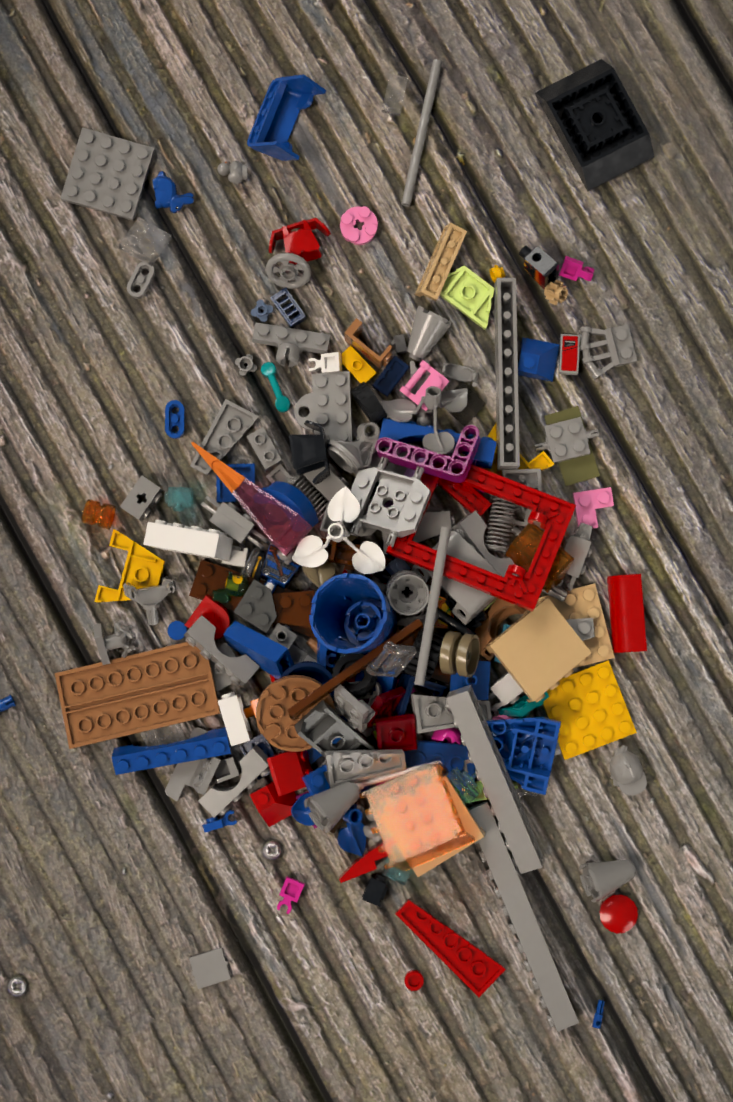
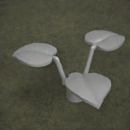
[382,386,468,454]

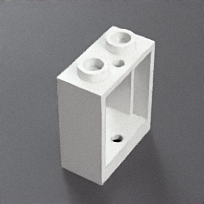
[218,692,253,746]

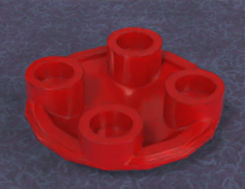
[599,894,638,934]

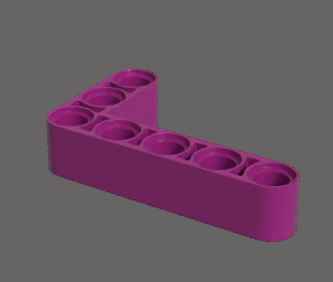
[375,425,481,483]

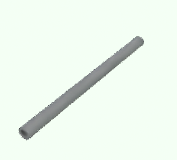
[401,59,442,207]
[414,527,451,686]

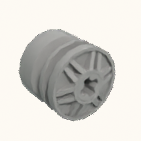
[385,570,429,616]

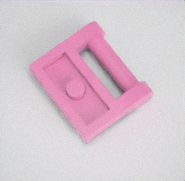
[399,360,450,412]

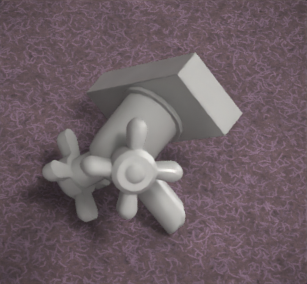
[93,622,137,665]

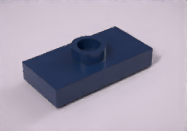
[372,355,410,398]

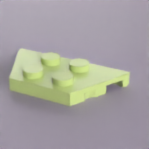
[439,266,495,330]

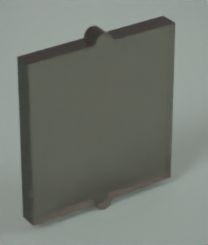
[449,381,486,427]

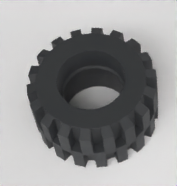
[404,628,444,681]

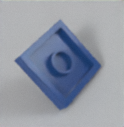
[449,661,490,700]

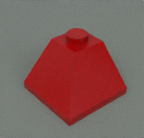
[250,781,297,827]

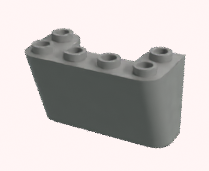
[411,531,504,625]

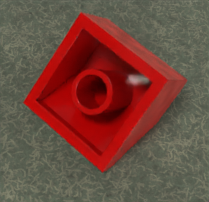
[267,750,313,797]

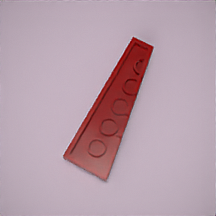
[395,899,506,997]

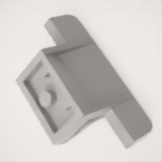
[165,727,221,801]

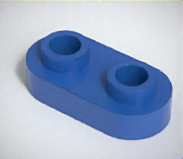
[165,400,185,439]

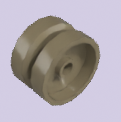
[439,631,480,677]

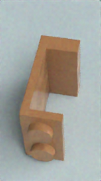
[344,318,393,369]

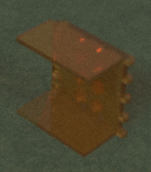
[359,761,476,872]

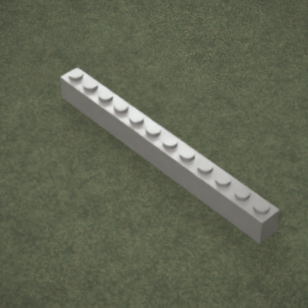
[468,801,579,1032]

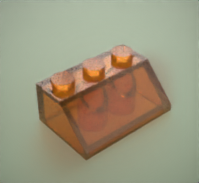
[505,523,574,593]

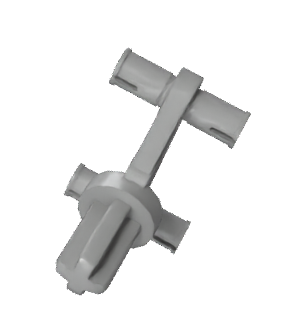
[123,576,176,625]

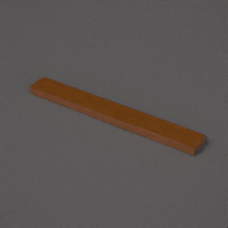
[288,619,423,719]

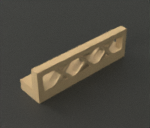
[415,223,467,301]

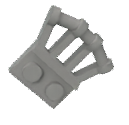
[580,324,637,380]

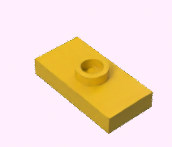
[341,345,377,384]

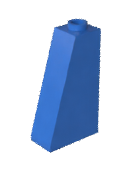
[223,621,294,679]

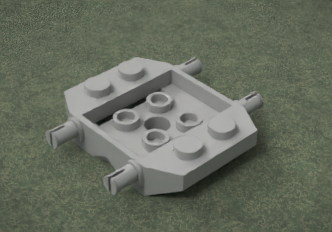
[350,457,431,547]

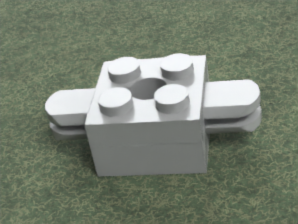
[200,495,269,550]

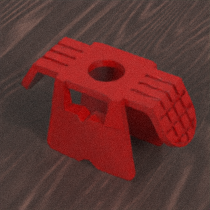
[269,218,331,265]

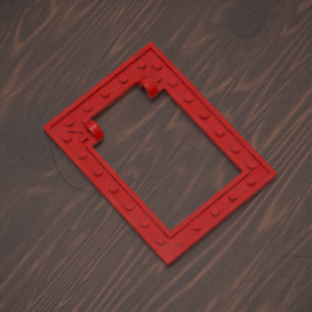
[386,454,576,612]

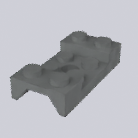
[294,700,376,757]

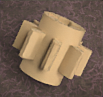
[544,280,568,305]

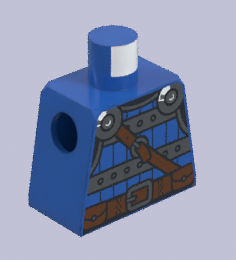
[260,544,301,594]

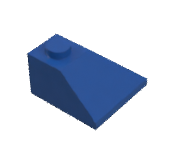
[518,337,560,382]

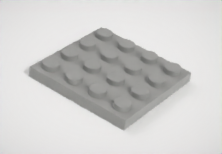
[61,127,155,221]

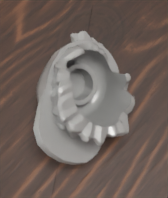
[610,745,647,795]

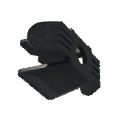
[289,420,331,485]

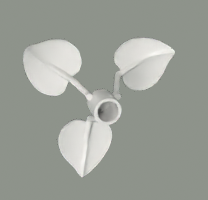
[292,487,386,574]

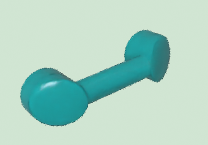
[261,362,291,413]

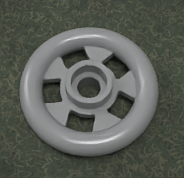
[266,253,311,289]

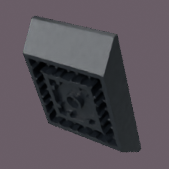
[535,59,655,192]

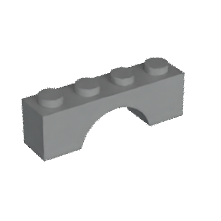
[452,511,518,576]
[184,615,260,686]
[198,745,270,818]

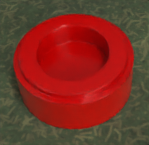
[404,970,424,991]

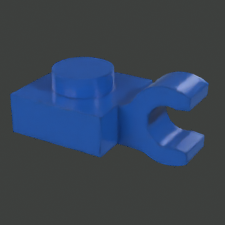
[202,810,238,833]

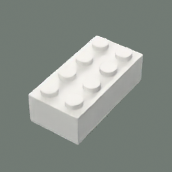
[143,520,233,561]

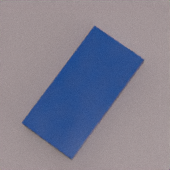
[404,740,476,785]

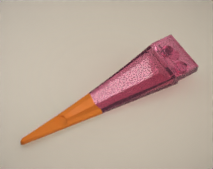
[191,442,313,556]

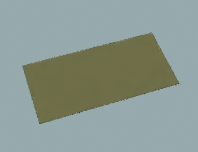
[544,406,600,486]

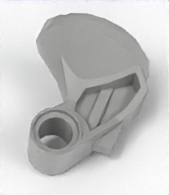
[327,422,380,474]

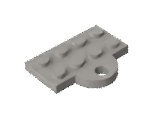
[295,371,353,449]

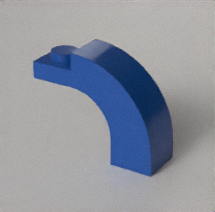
[252,481,319,531]

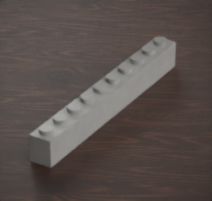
[494,278,520,471]
[445,685,545,874]

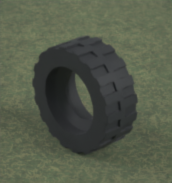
[351,382,387,424]
[332,654,378,699]

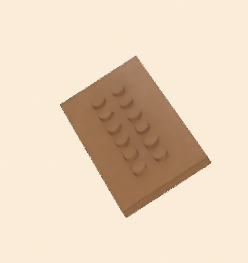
[55,642,221,749]

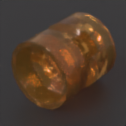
[82,499,116,530]

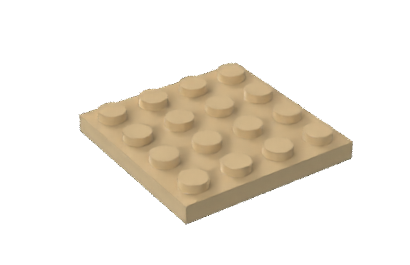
[523,583,615,668]

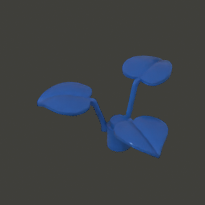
[291,785,370,856]

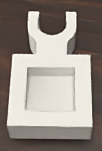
[308,352,342,373]

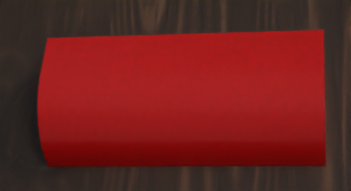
[607,574,647,653]

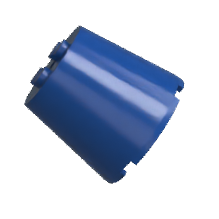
[309,573,398,654]

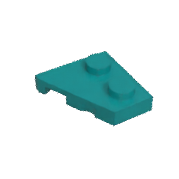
[498,691,549,718]

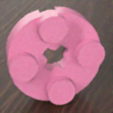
[340,206,378,245]

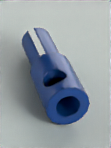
[592,1000,605,1029]

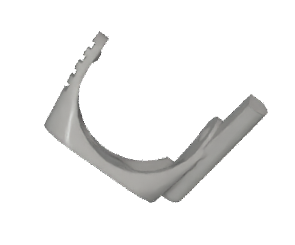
[441,363,479,387]

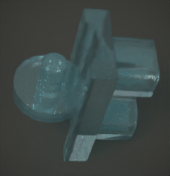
[447,767,479,803]

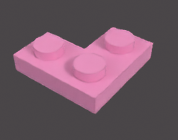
[572,487,614,529]

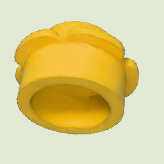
[489,265,505,283]

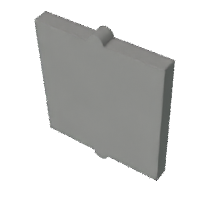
[189,947,231,989]

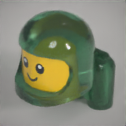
[212,571,249,603]

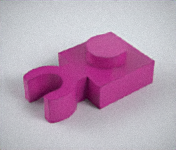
[277,876,305,914]

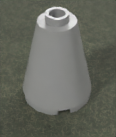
[407,306,452,361]
[304,781,360,833]
[579,860,636,902]

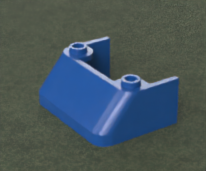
[247,74,326,161]

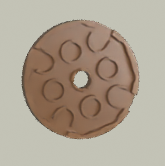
[256,675,335,752]

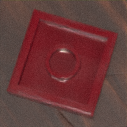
[367,686,406,728]
[375,713,417,751]

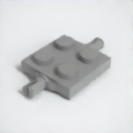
[534,417,599,463]

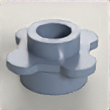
[251,300,273,322]

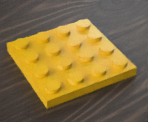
[543,660,637,760]

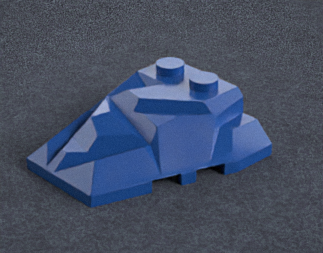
[487,717,561,795]

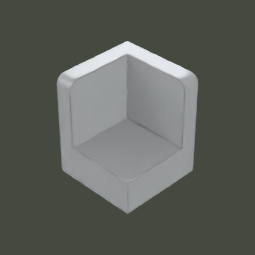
[216,756,241,783]

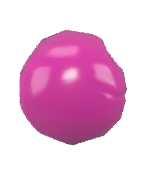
[431,727,462,745]

